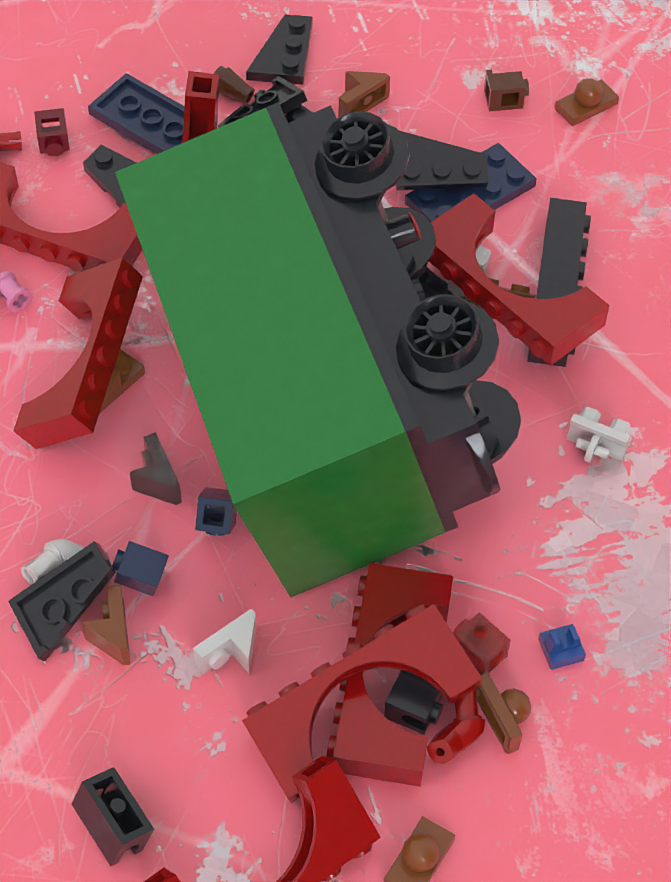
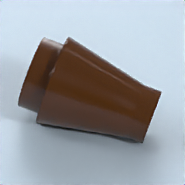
[214,66,255,104]

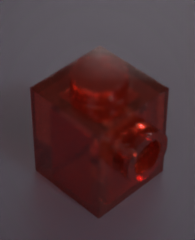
[453,612,511,675]

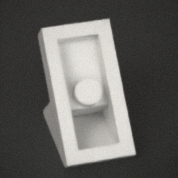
[193,609,257,675]

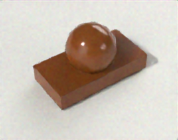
[555,78,619,126]
[475,673,532,754]
[384,816,455,882]

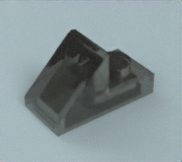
[129,432,182,505]

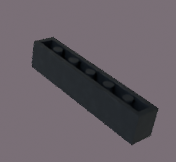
[527,197,591,367]

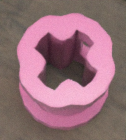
[0,271,32,313]

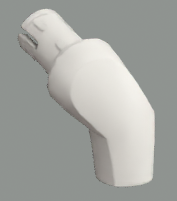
[21,539,111,585]

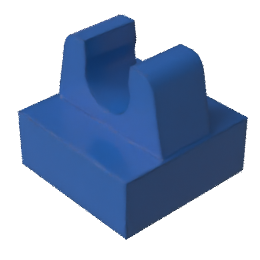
[538,624,586,670]

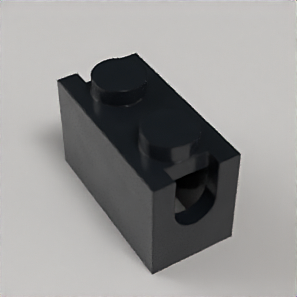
[384,670,444,735]
[71,767,154,866]

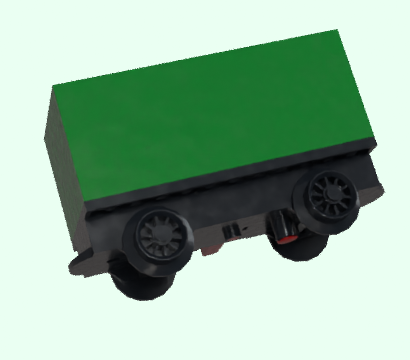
[115,102,521,598]

